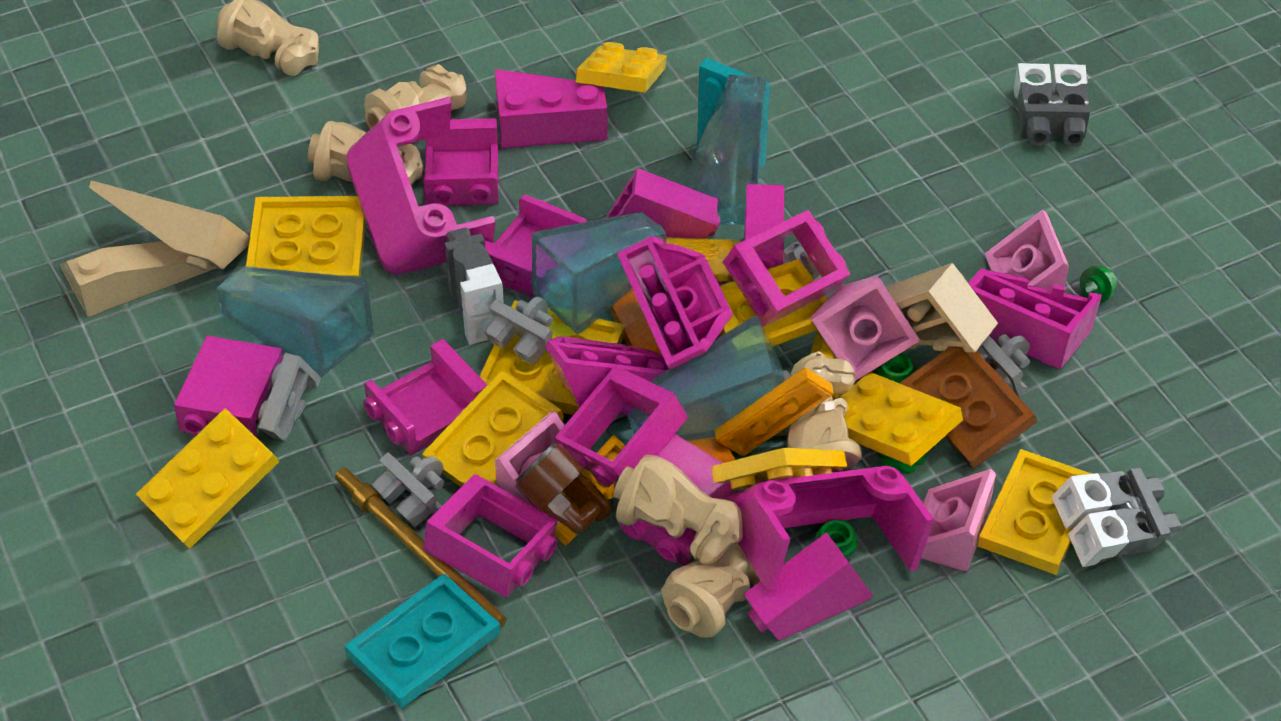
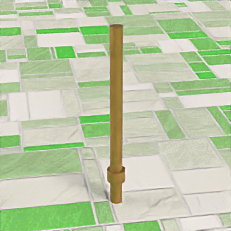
[335,467,507,628]

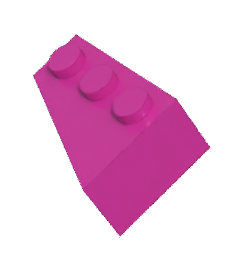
[495,69,608,148]
[968,269,1102,370]

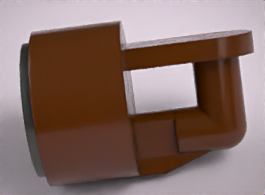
[515,443,611,534]

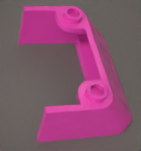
[347,97,495,274]
[726,466,934,592]

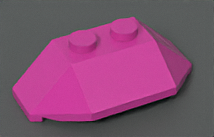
[617,236,733,370]
[545,336,697,414]

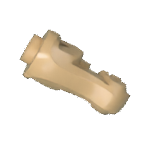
[216,0,319,76]
[364,64,467,129]
[308,121,423,185]
[787,352,862,473]
[613,455,743,565]
[661,543,761,638]

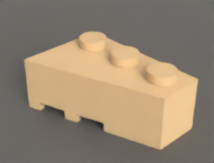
[886,263,998,352]

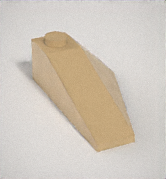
[89,180,250,271]
[60,241,216,317]

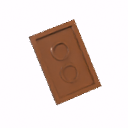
[900,346,1037,469]

